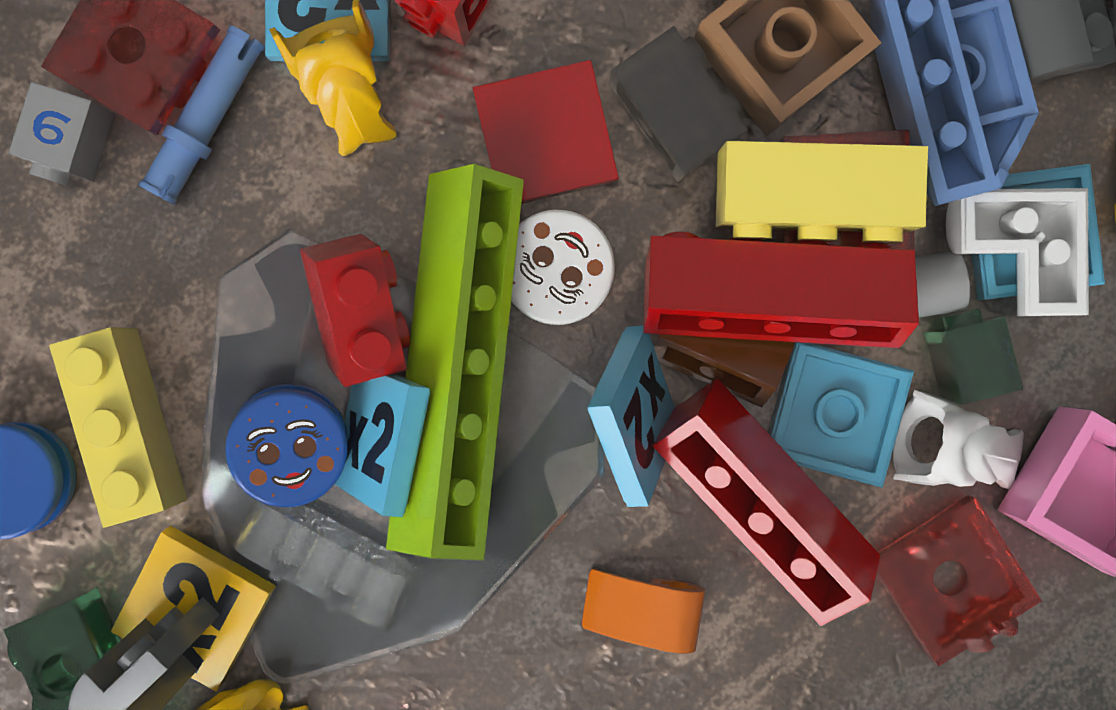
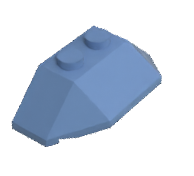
[870,0,1039,206]

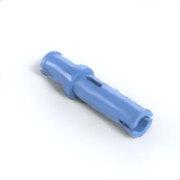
[138,25,265,205]

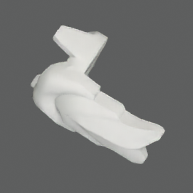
[893,390,1024,489]

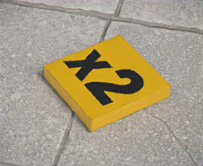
[111,525,276,692]

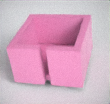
[997,406,1116,577]

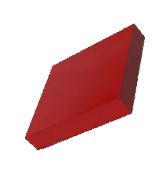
[472,60,619,204]

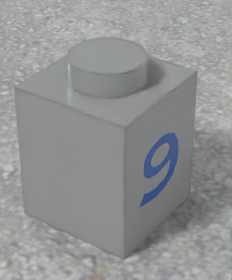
[8,82,115,186]

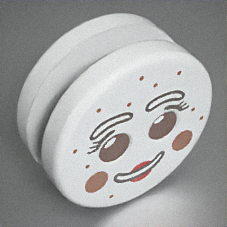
[511,209,615,325]

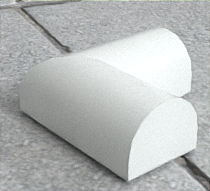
[946,188,1089,316]

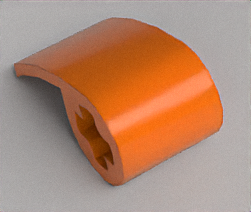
[582,568,705,654]

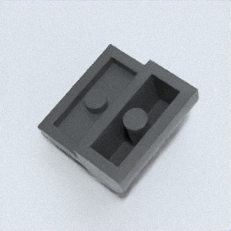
[1009,0,1116,85]
[68,597,220,710]

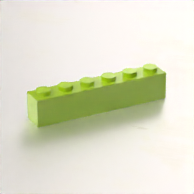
[386,164,524,560]

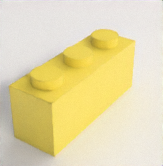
[716,141,928,244]
[49,327,188,528]

